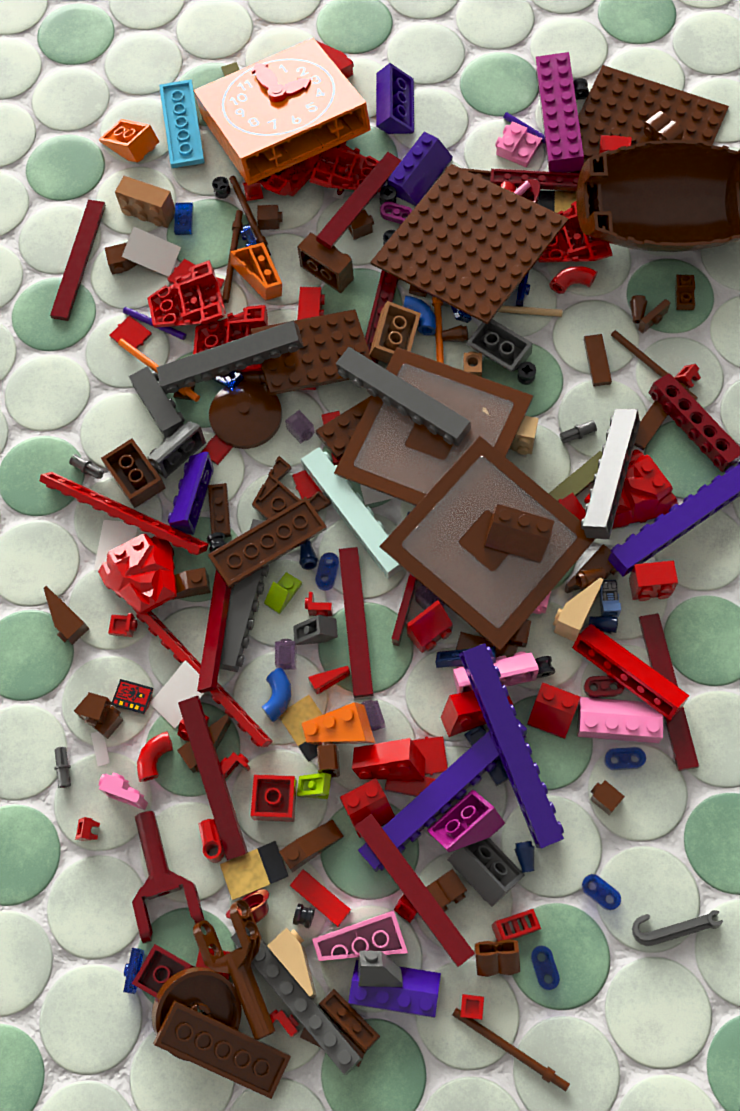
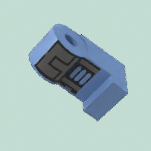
[599,580,621,617]

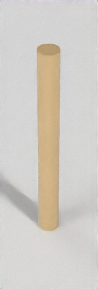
[498,305,562,317]

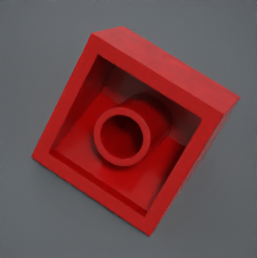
[407,600,453,653]
[527,682,580,739]
[340,778,395,838]

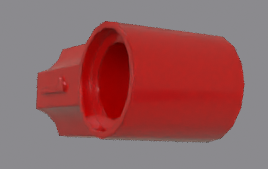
[198,819,224,863]

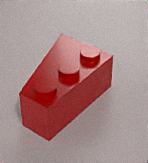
[440,691,513,737]

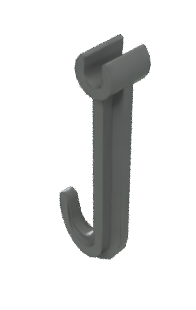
[632,910,723,946]

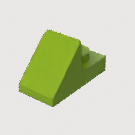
[264,572,302,614]
[297,773,331,799]

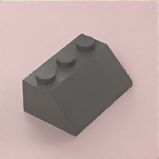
[466,319,533,372]
[148,421,206,479]
[448,838,525,907]

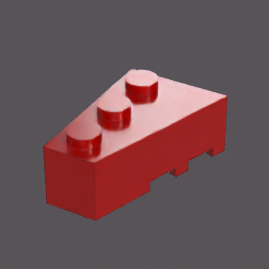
[352,738,426,780]

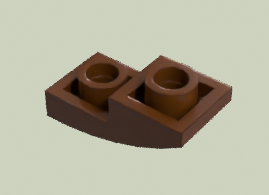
[675,274,695,310]

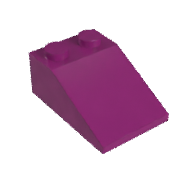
[427,790,505,852]

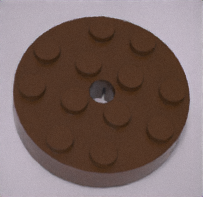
[152,967,242,1061]

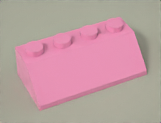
[453,651,539,693]
[577,697,663,743]

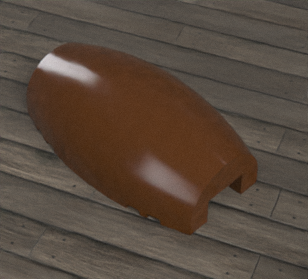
[576,140,740,252]

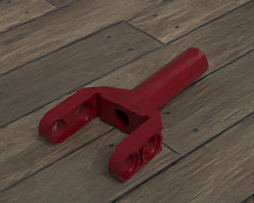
[132,811,204,944]

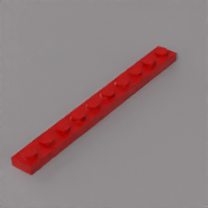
[39,472,209,555]
[132,608,273,747]

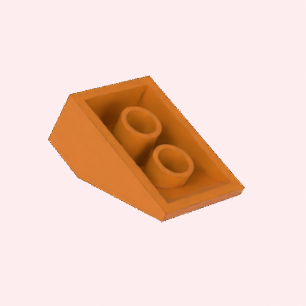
[99,119,160,163]

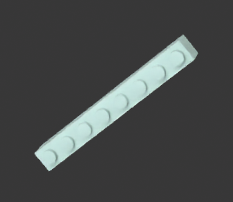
[301,447,404,579]

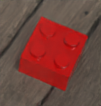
[629,560,678,601]
[251,775,297,822]

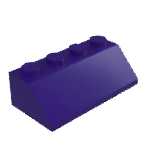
[376,63,414,134]
[387,131,453,206]
[168,452,214,535]
[348,960,441,1018]

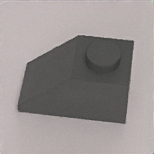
[293,615,338,645]
[358,950,403,987]

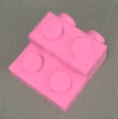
[495,122,542,168]
[99,773,148,810]

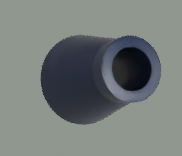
[299,540,318,570]
[589,615,618,634]
[514,841,535,873]

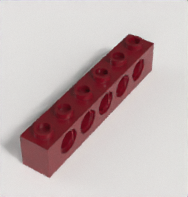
[648,373,740,472]

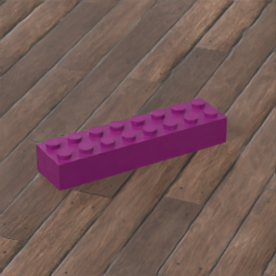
[536,52,584,173]

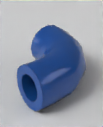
[403,295,436,336]
[262,668,291,722]

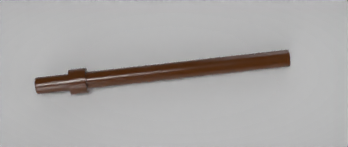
[229,176,271,256]
[223,210,243,303]
[611,330,698,400]
[452,1008,570,1092]

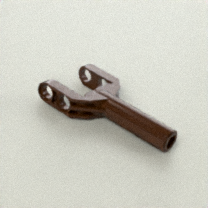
[193,900,275,1040]

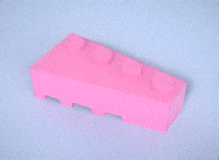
[312,910,408,961]

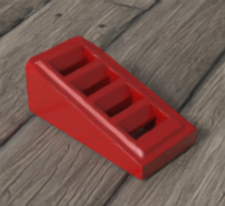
[308,666,351,694]
[492,909,541,942]

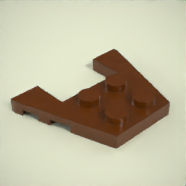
[252,456,331,520]

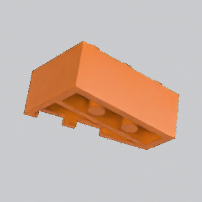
[230,242,282,301]
[301,702,375,745]

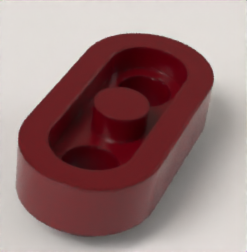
[584,675,625,698]

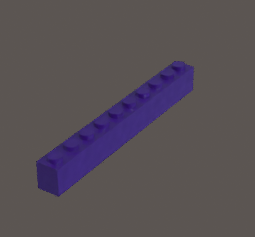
[608,462,740,577]
[459,643,564,849]
[358,717,527,872]

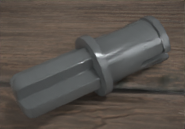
[560,420,597,443]
[69,454,104,479]
[54,747,71,788]

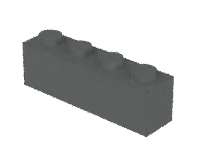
[129,366,185,439]

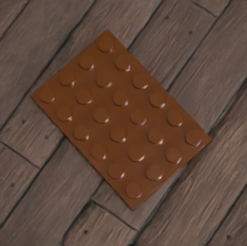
[251,309,372,396]

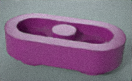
[380,202,413,224]

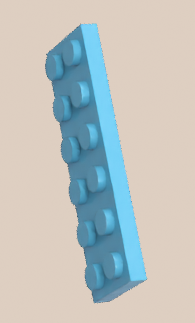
[159,79,205,168]

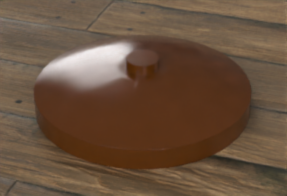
[209,381,282,449]

